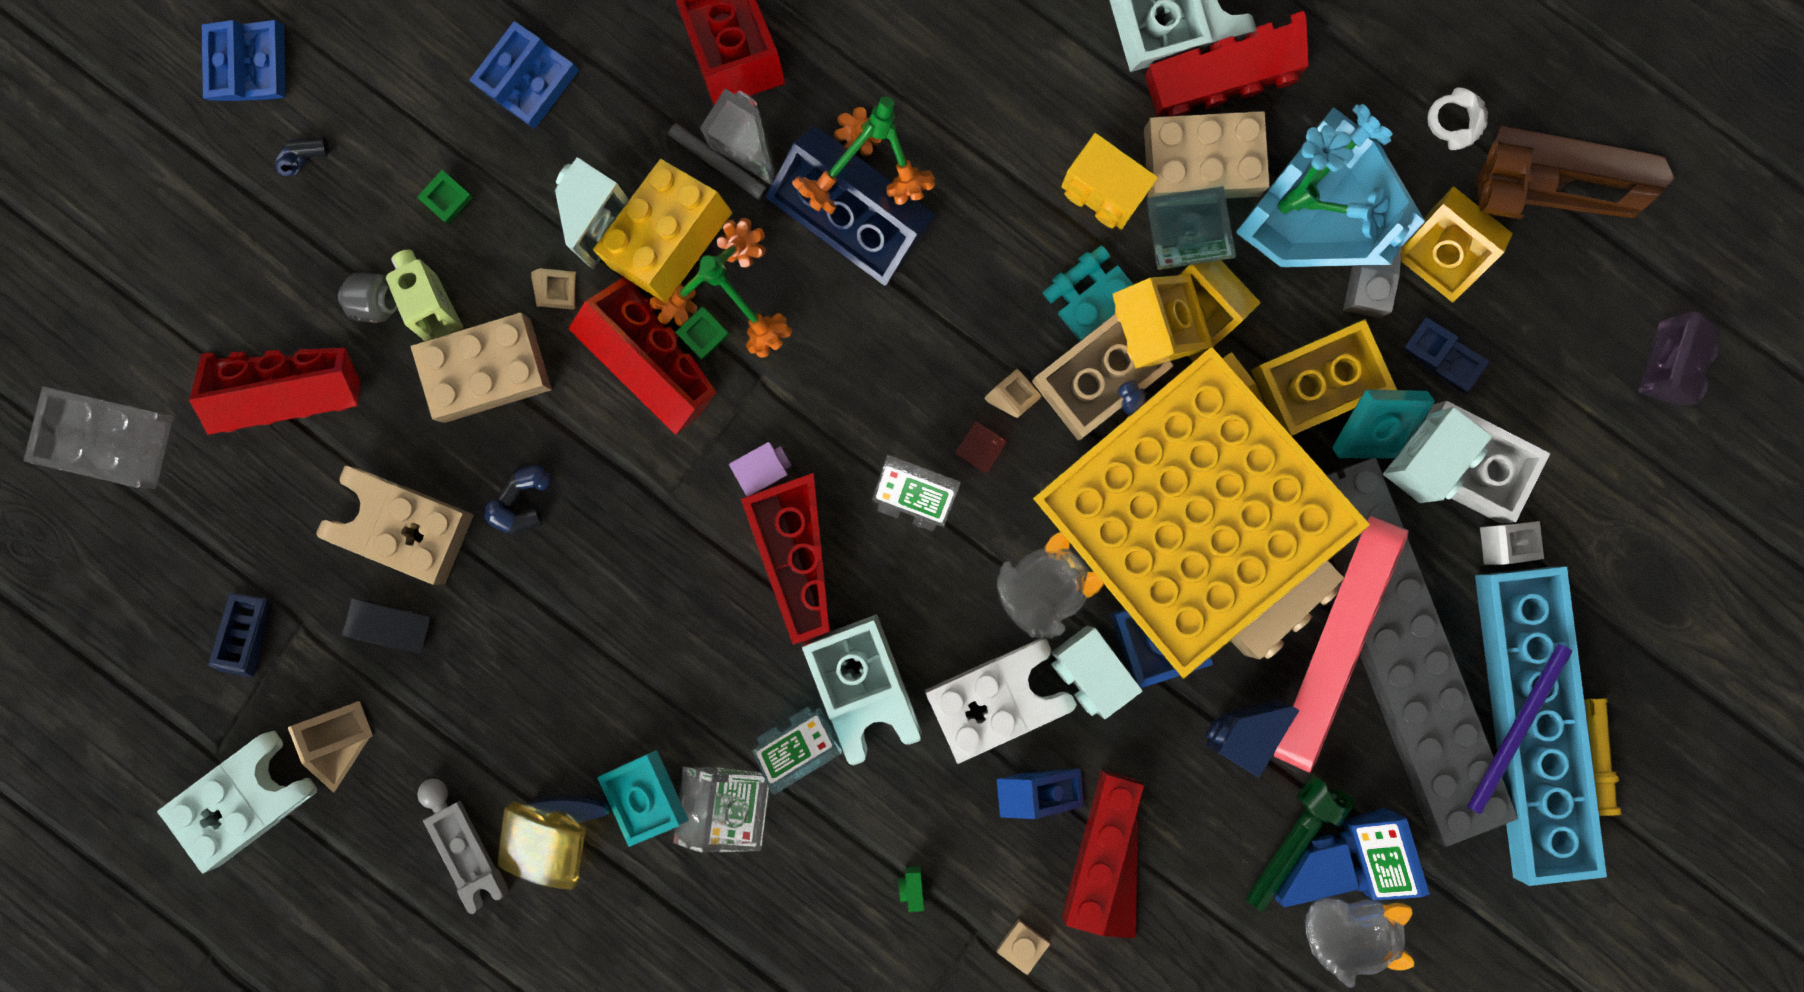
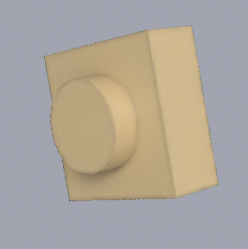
[996,918,1050,975]

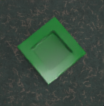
[417,170,474,225]
[675,306,730,361]
[898,866,924,912]

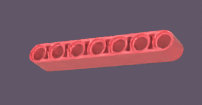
[1274,516,1409,773]

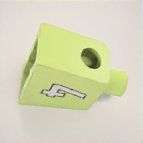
[386,250,463,341]

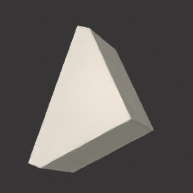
[1480,521,1544,565]

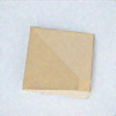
[531,268,576,310]
[985,368,1042,418]

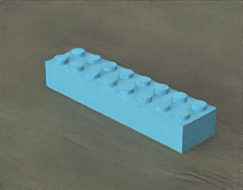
[1475,567,1607,886]

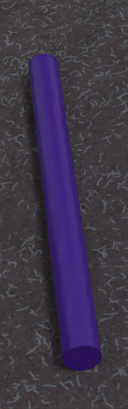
[1466,644,1573,815]

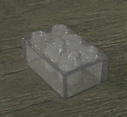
[24,386,174,489]

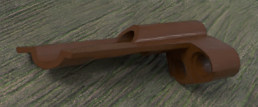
[1474,126,1675,219]

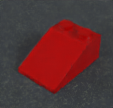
[676,0,785,108]

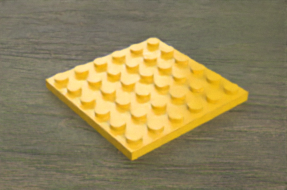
[1033,347,1370,679]

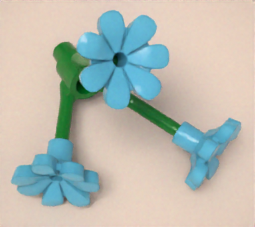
[1278,104,1393,239]

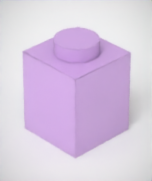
[729,442,792,497]

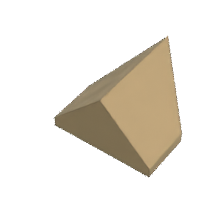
[288,701,373,793]

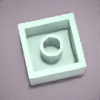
[1383,407,1492,503]
[1051,625,1142,719]

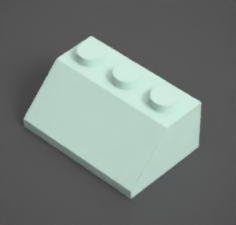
[555,157,629,269]

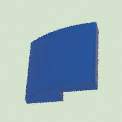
[202,20,286,101]
[469,21,579,129]

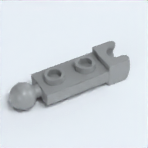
[417,778,509,914]

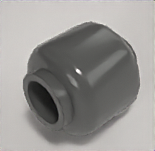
[338,273,398,323]

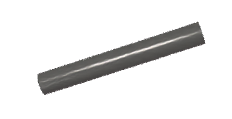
[668,123,767,200]

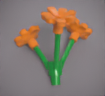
[792,96,935,215]
[650,218,792,358]

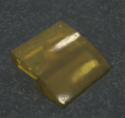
[498,801,585,890]

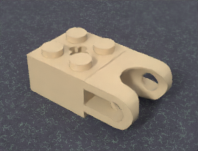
[316,466,474,585]

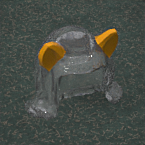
[997,532,1104,639]
[1305,898,1414,988]

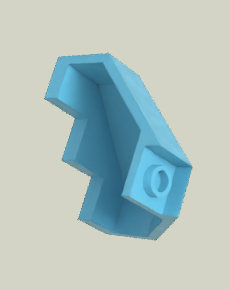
[1236,107,1425,267]

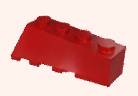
[1145,11,1309,117]
[568,277,717,435]
[189,348,361,435]
[741,473,831,645]
[1062,770,1144,938]

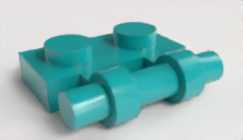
[1042,245,1133,341]

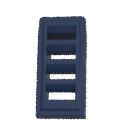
[208,592,269,677]

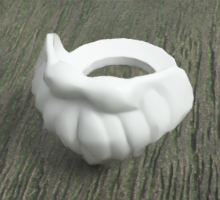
[1427,87,1488,150]

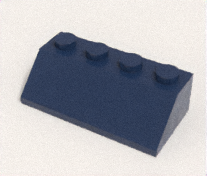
[765,125,936,286]

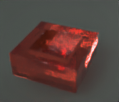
[955,421,1007,474]

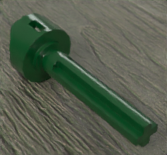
[1245,773,1356,912]

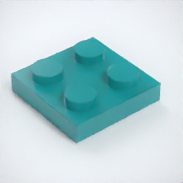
[1332,389,1435,458]
[597,750,689,847]

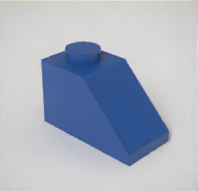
[997,768,1084,819]
[1275,835,1359,908]

